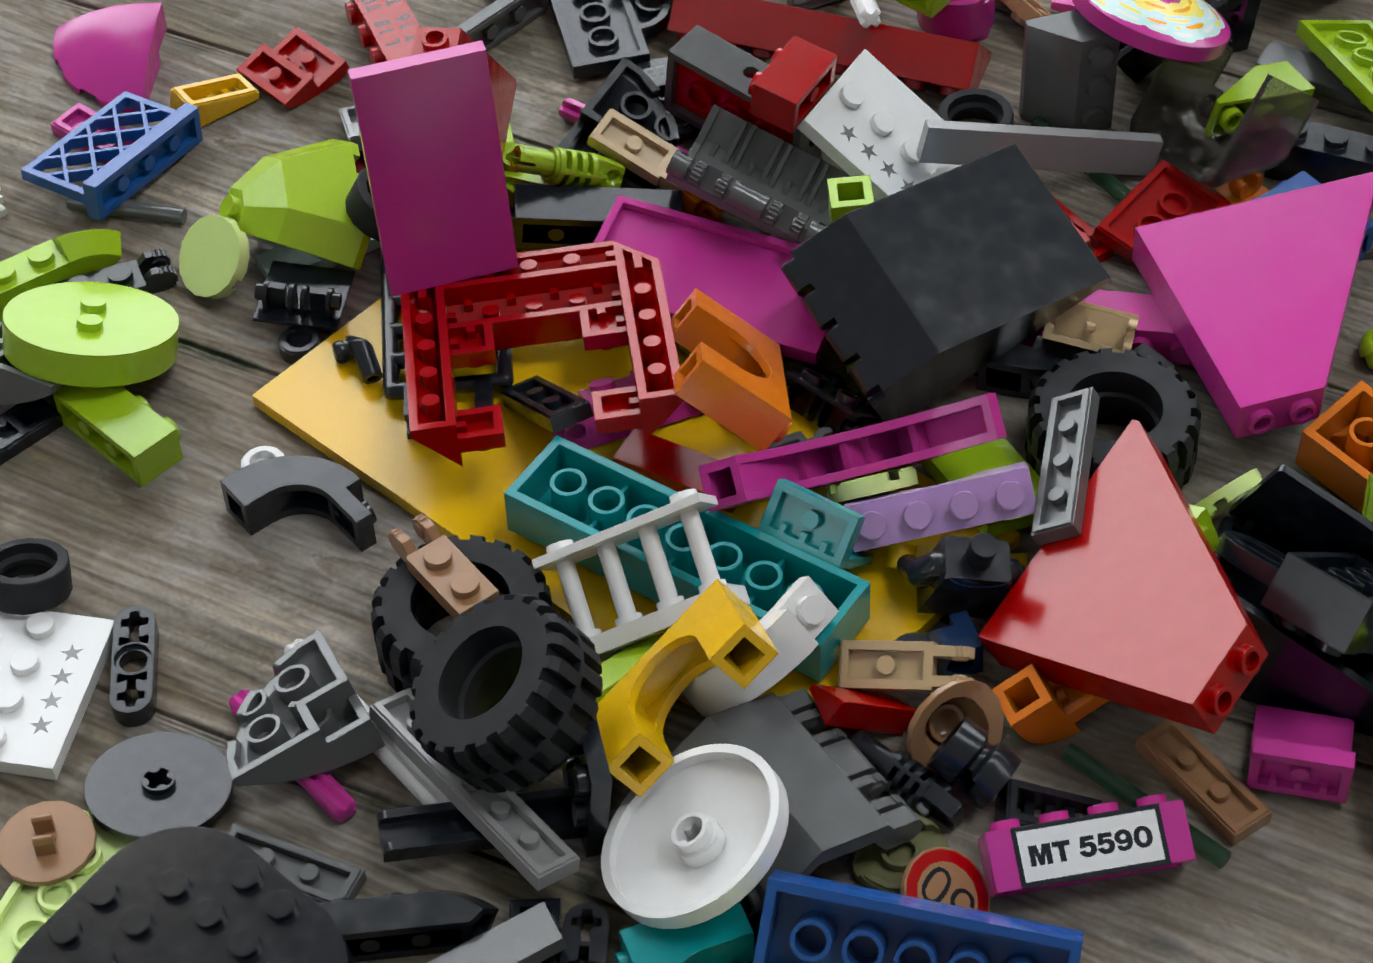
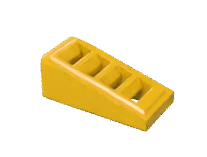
[170,73,259,127]

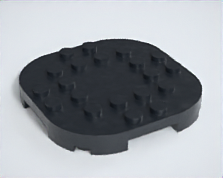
[12,826,355,963]

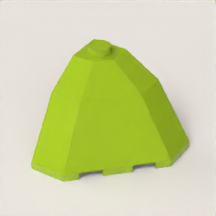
[219,139,371,270]

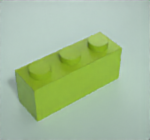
[53,385,183,487]

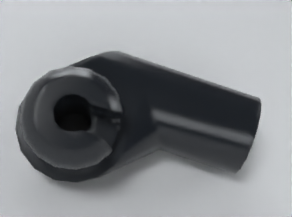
[332,335,383,384]

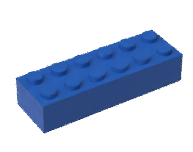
[753,869,1084,963]

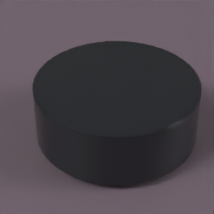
[278,326,322,365]

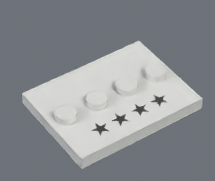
[797,49,961,200]
[0,611,114,780]

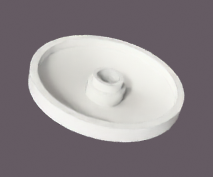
[601,744,789,929]

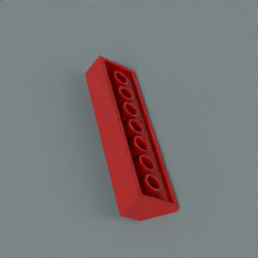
[667,0,992,96]

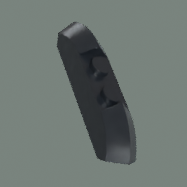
[316,889,499,962]

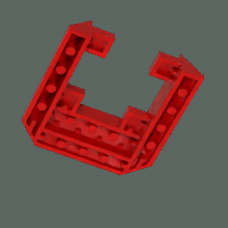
[400,240,684,467]

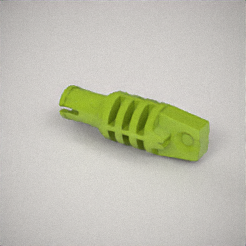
[510,145,625,188]

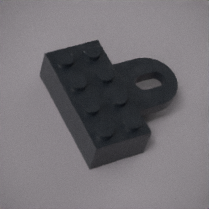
[1216,530,1373,657]

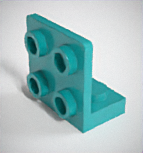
[758,479,874,570]

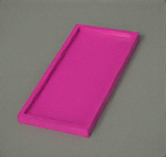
[348,40,519,297]
[593,195,833,365]

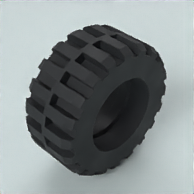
[1025,348,1202,491]
[371,535,552,700]
[409,594,603,793]

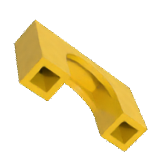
[596,579,779,797]

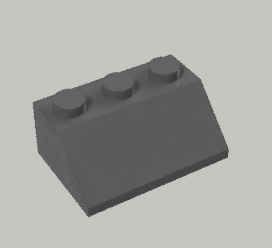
[1019,9,1120,130]

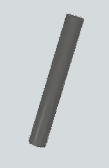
[66,197,187,225]

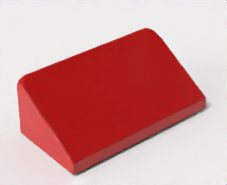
[809,684,917,735]

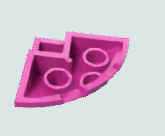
[53,3,167,113]

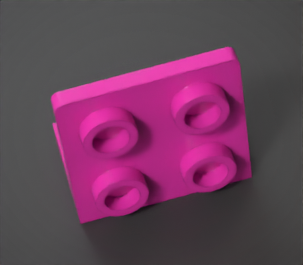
[1246,705,1356,804]

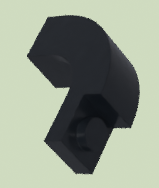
[220,455,377,552]

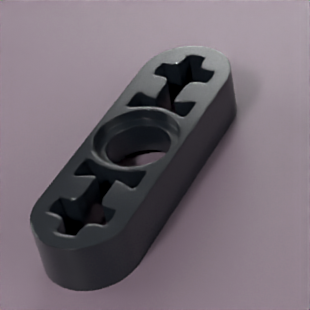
[109,606,159,727]

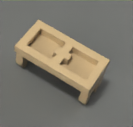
[1042,301,1139,353]

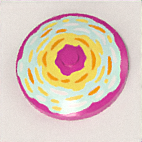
[1072,0,1231,62]

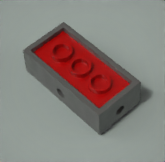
[664,25,822,158]

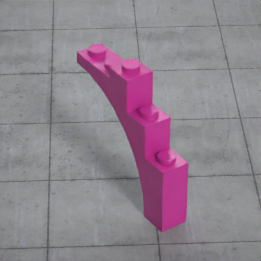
[698,392,1007,512]

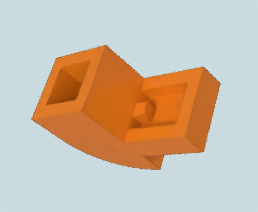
[991,664,1110,744]

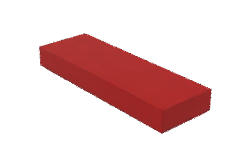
[613,429,736,513]

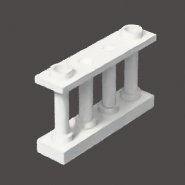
[532,489,751,662]

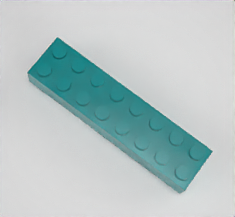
[504,435,870,682]

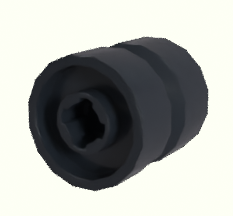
[927,716,1021,809]

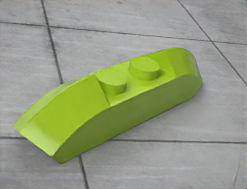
[0,229,122,320]

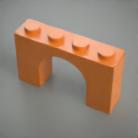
[671,288,792,451]

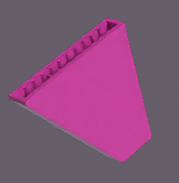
[1132,172,1373,439]

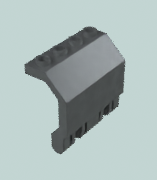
[666,105,851,245]
[671,689,923,929]

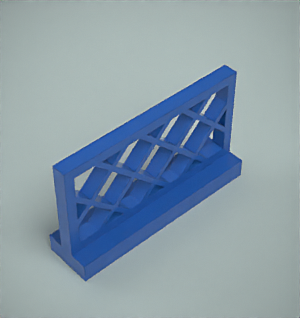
[21,91,203,221]

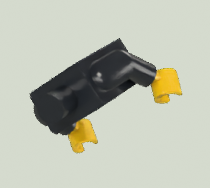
[886,532,1027,618]

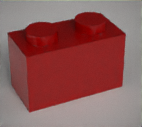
[748,36,837,133]

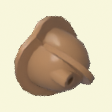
[905,678,1004,777]

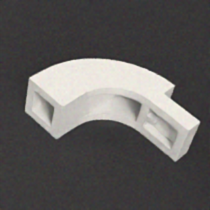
[682,576,839,717]

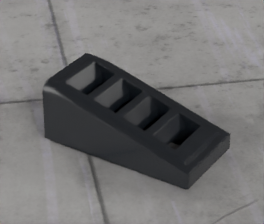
[994,778,1102,826]

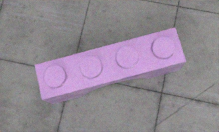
[844,462,1036,552]

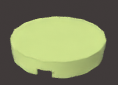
[179,214,250,300]
[826,466,919,503]
[1194,468,1263,520]

